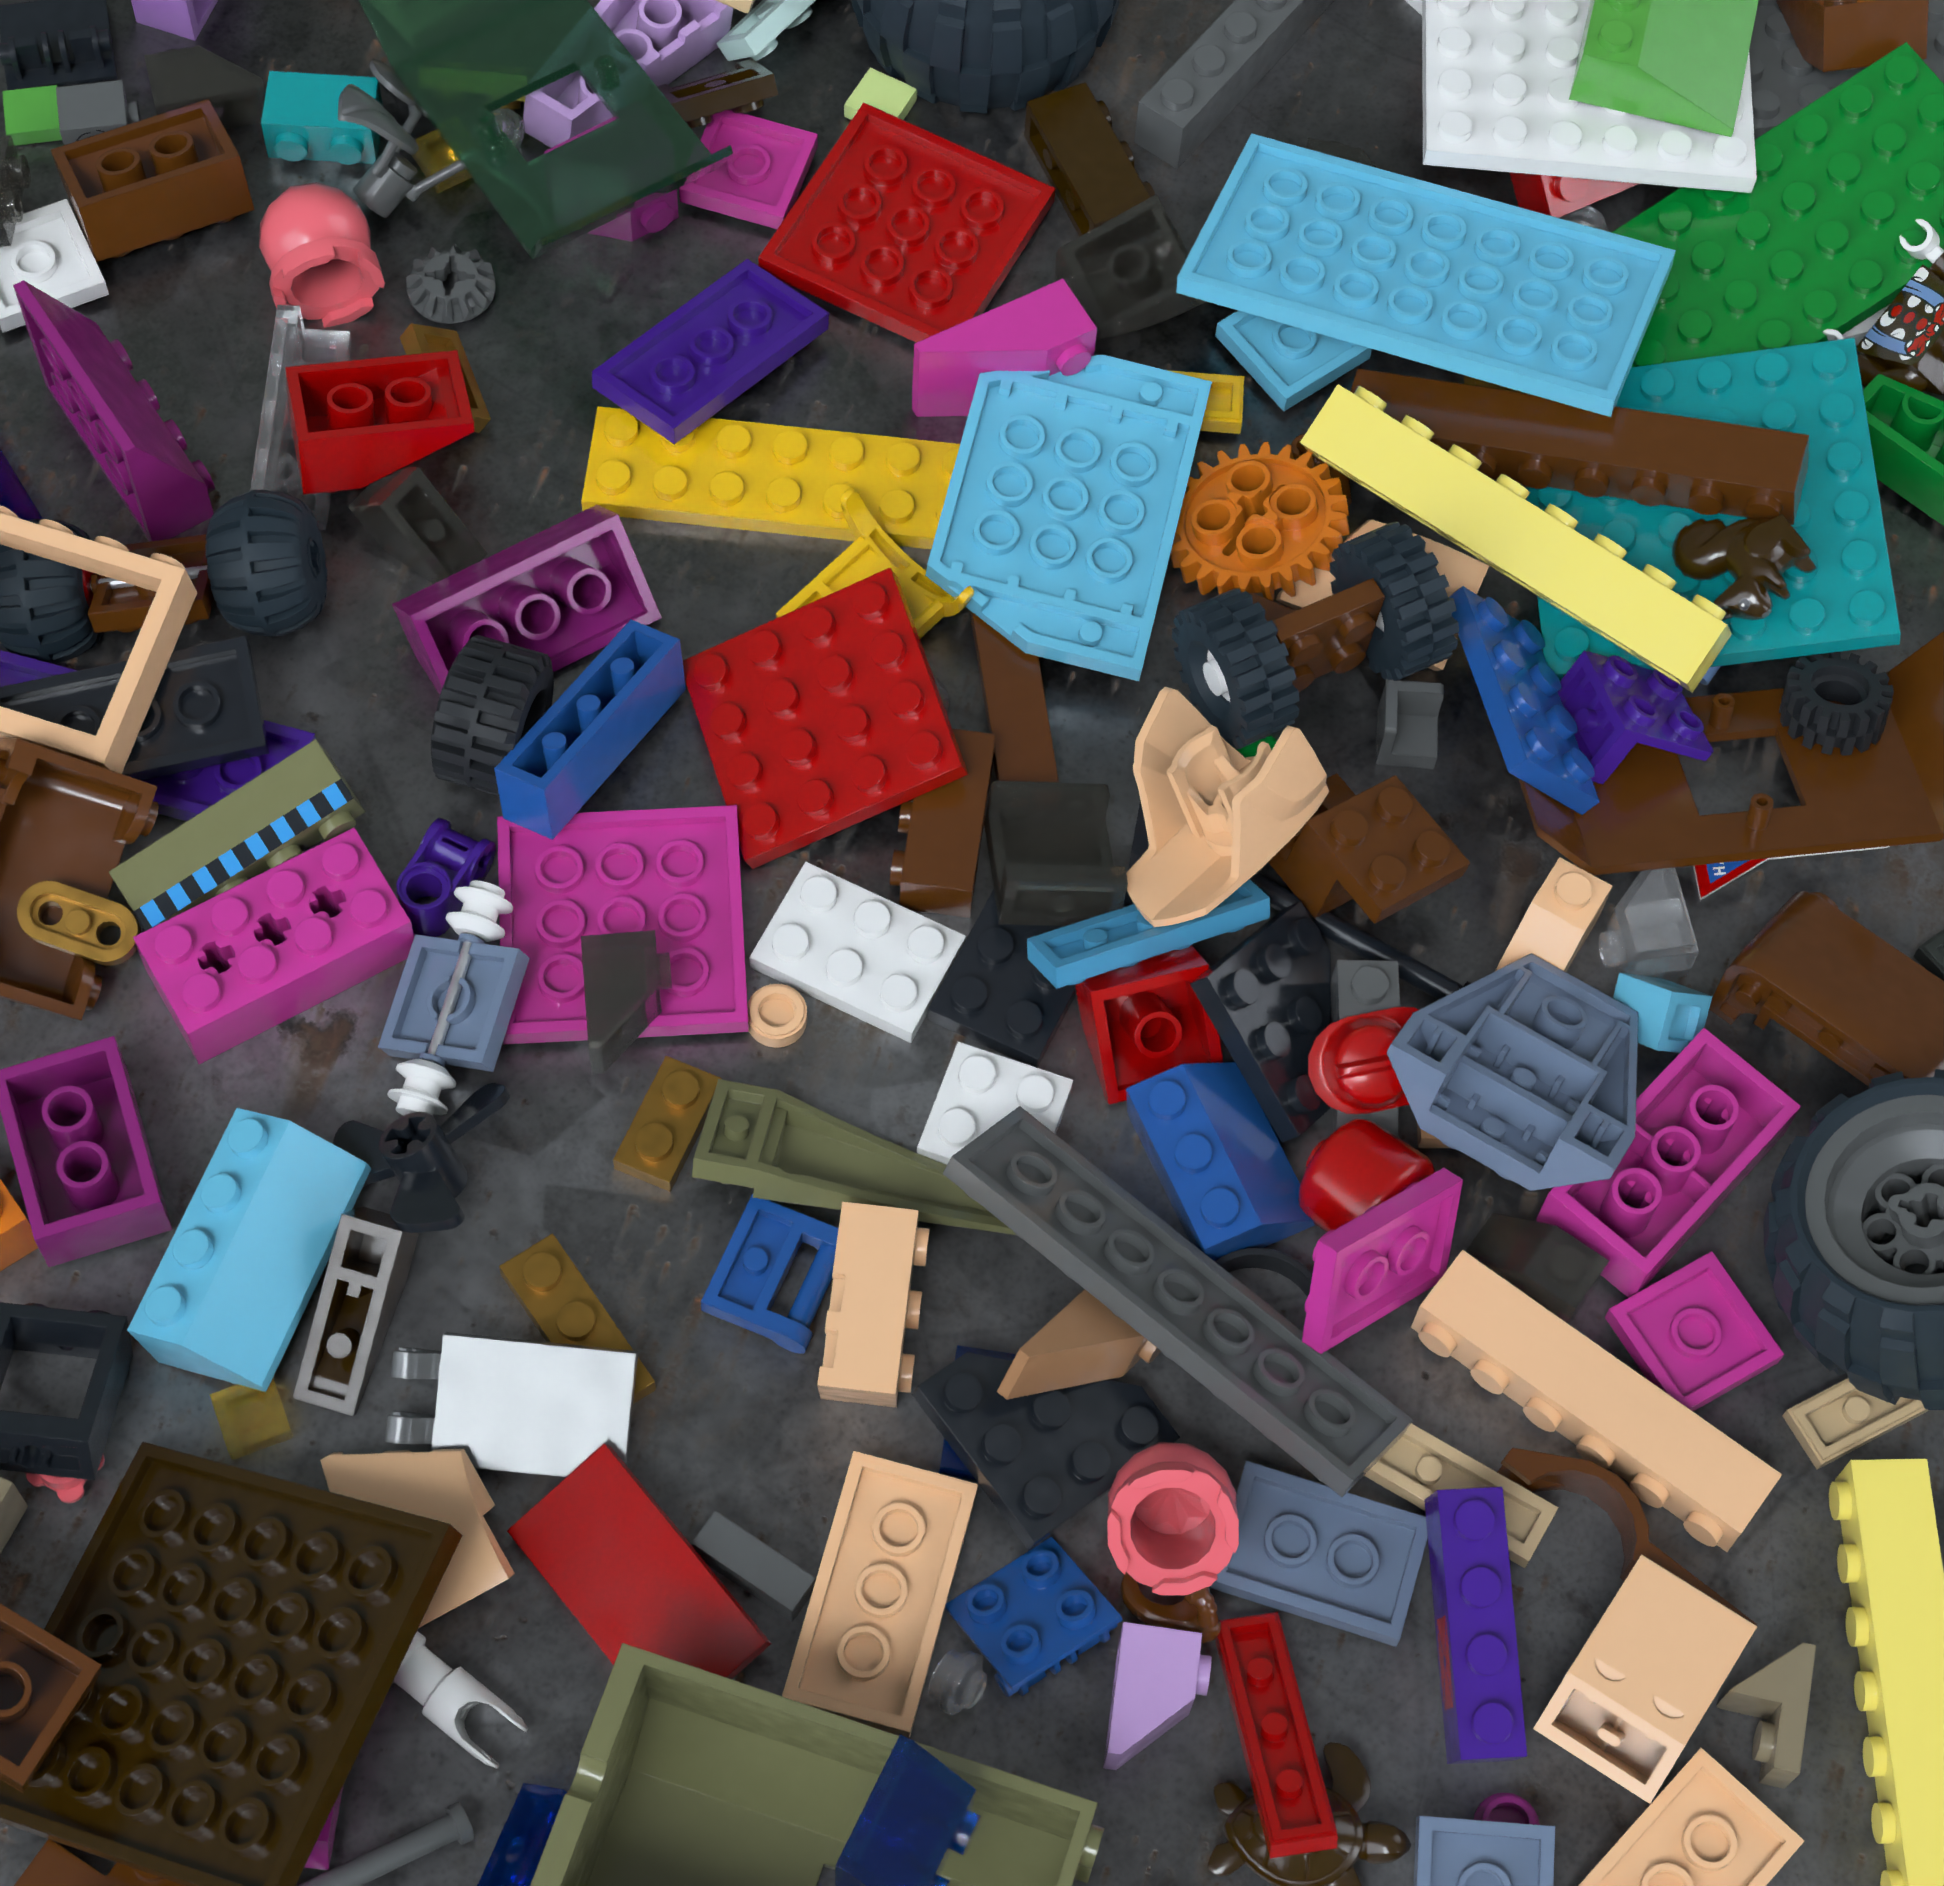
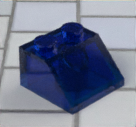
[835,1734,981,1886]

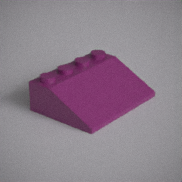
[13,280,215,541]

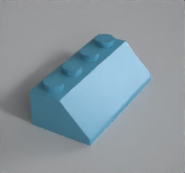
[127,1108,371,1392]

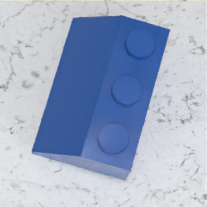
[1126,1062,1315,1261]

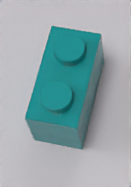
[261,71,383,165]

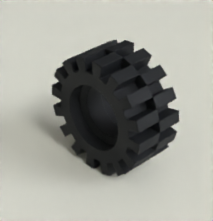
[1779,652,1894,756]

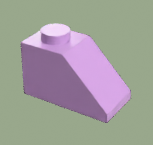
[1103,1622,1212,1770]

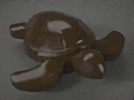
[1207,1742,1411,1886]

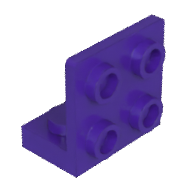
[1558,650,1714,784]

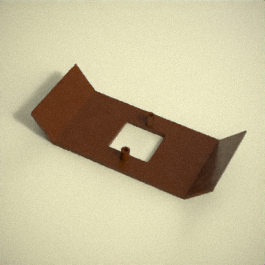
[1519,631,1944,875]

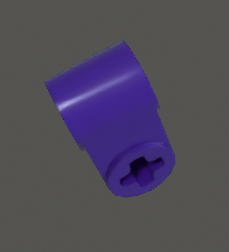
[396,818,496,937]

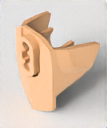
[1122,687,1329,927]

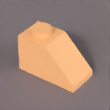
[1495,857,1613,972]

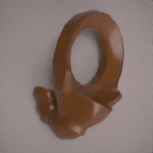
[1120,1572,1221,1644]

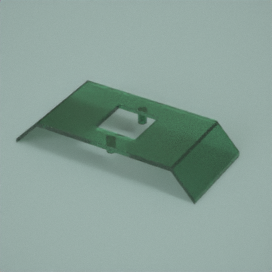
[359,0,733,259]

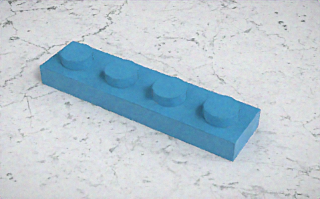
[1027,879,1270,989]

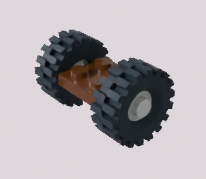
[1172,522,1459,750]

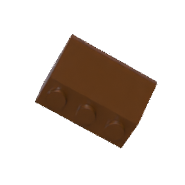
[51,99,255,262]

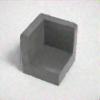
[1376,679,1444,769]

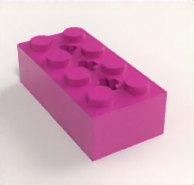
[133,827,414,1064]
[1536,1028,1801,1298]

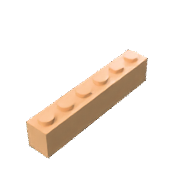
[1411,1250,1782,1552]

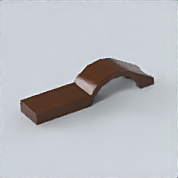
[1497,1448,1757,1625]

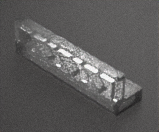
[250,305,352,530]

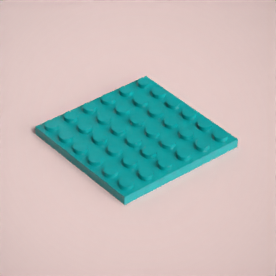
[1521,338,1901,681]

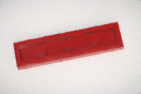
[1215,1612,1338,1859]

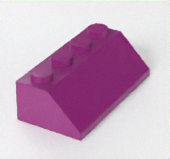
[392,505,662,695]

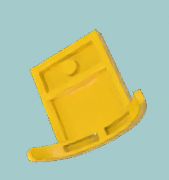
[776,488,974,639]

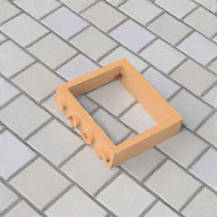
[0,505,197,774]

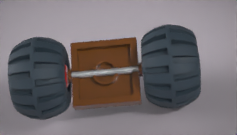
[0,490,328,664]

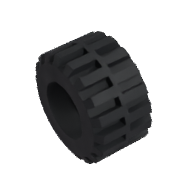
[431,635,554,796]

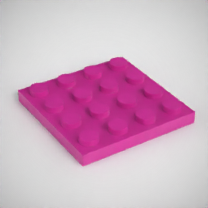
[497,805,749,1045]

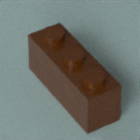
[890,728,996,918]

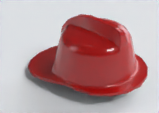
[1308,1007,1419,1114]

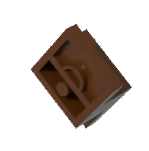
[1268,773,1470,924]

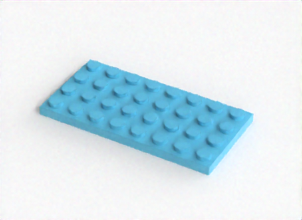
[1176,133,1676,417]

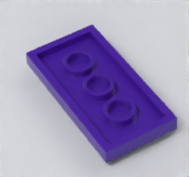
[592,259,829,444]

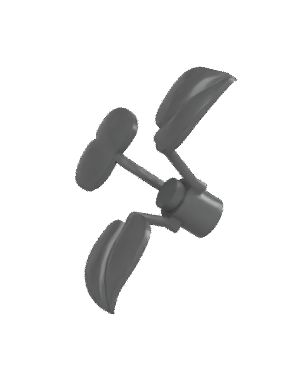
[338,59,551,233]

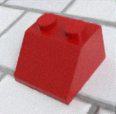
[1075,945,1223,1105]

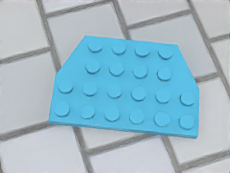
[925,354,1212,681]

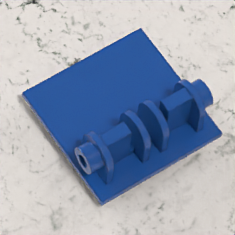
[945,1537,1123,1697]

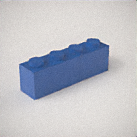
[494,619,686,840]

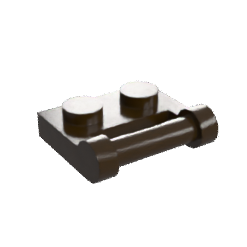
[649,59,779,128]

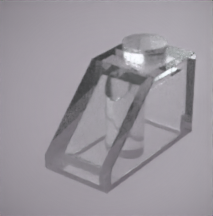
[1599,867,1699,983]

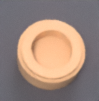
[747,984,807,1048]

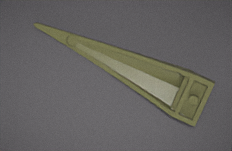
[692,1079,1016,1235]

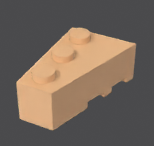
[817,1201,930,1408]

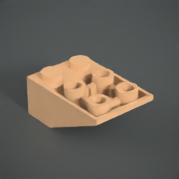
[1533,1554,1757,1804]

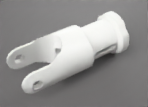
[392,1631,528,1769]

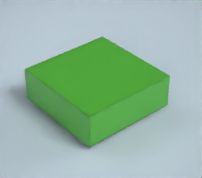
[2,85,62,146]

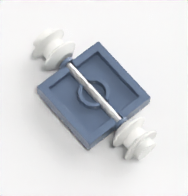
[378,880,530,1116]

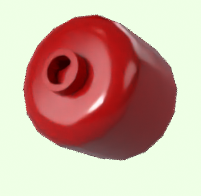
[1298,1119,1435,1232]

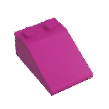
[912,279,1097,417]

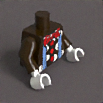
[1822,219,1944,395]

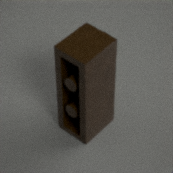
[1024,82,1158,258]

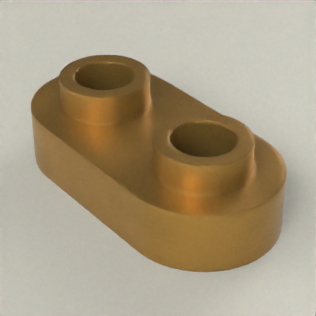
[17,881,141,966]

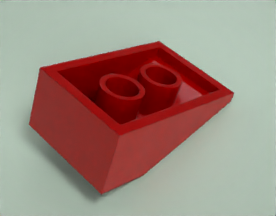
[285,350,474,495]

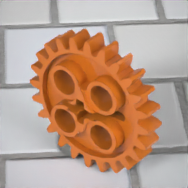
[1170,442,1350,601]

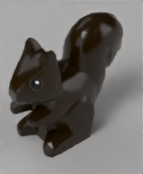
[1672,514,1816,620]

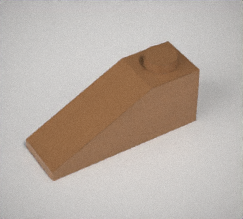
[997,1289,1161,1399]

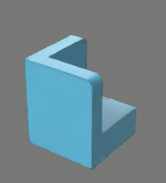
[1613,972,1713,1053]

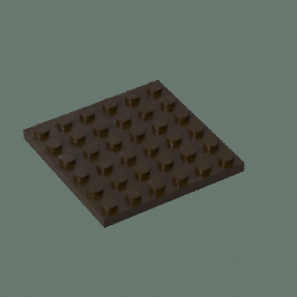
[0,1442,463,1886]

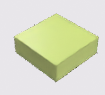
[844,67,917,120]

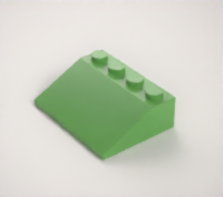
[1569,0,1759,137]

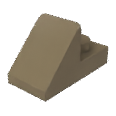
[1717,1642,1816,1789]

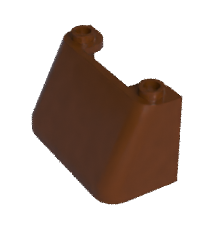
[0,738,159,1021]
[1709,891,1944,1086]

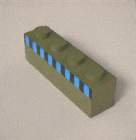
[109,739,366,931]

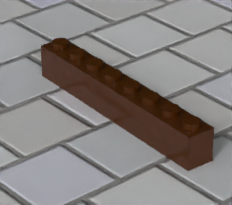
[1350,369,1809,525]

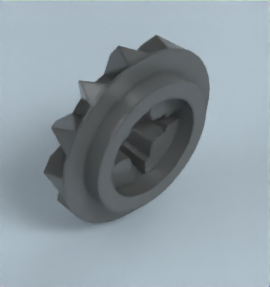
[406,243,496,324]

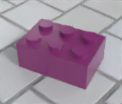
[0,1036,173,1267]

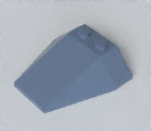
[1387,953,1638,1191]

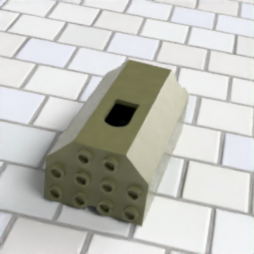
[530,1643,1105,1886]

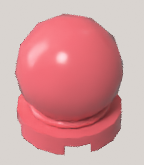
[259,182,385,328]
[1107,1442,1239,1595]

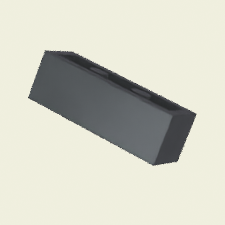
[692,1510,816,1622]

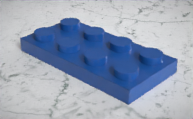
[1449,586,1600,815]

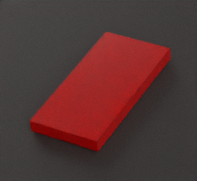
[507,1444,771,1679]

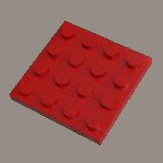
[758,102,1056,343]
[683,568,969,869]

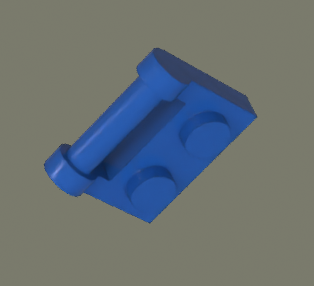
[701,1194,839,1354]

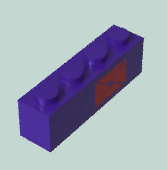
[1424,1487,1527,1764]

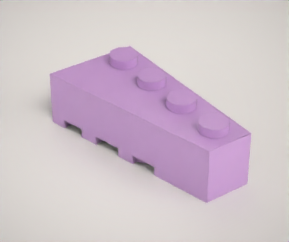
[523,0,734,148]

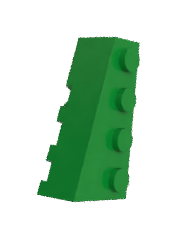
[1863,374,1944,526]

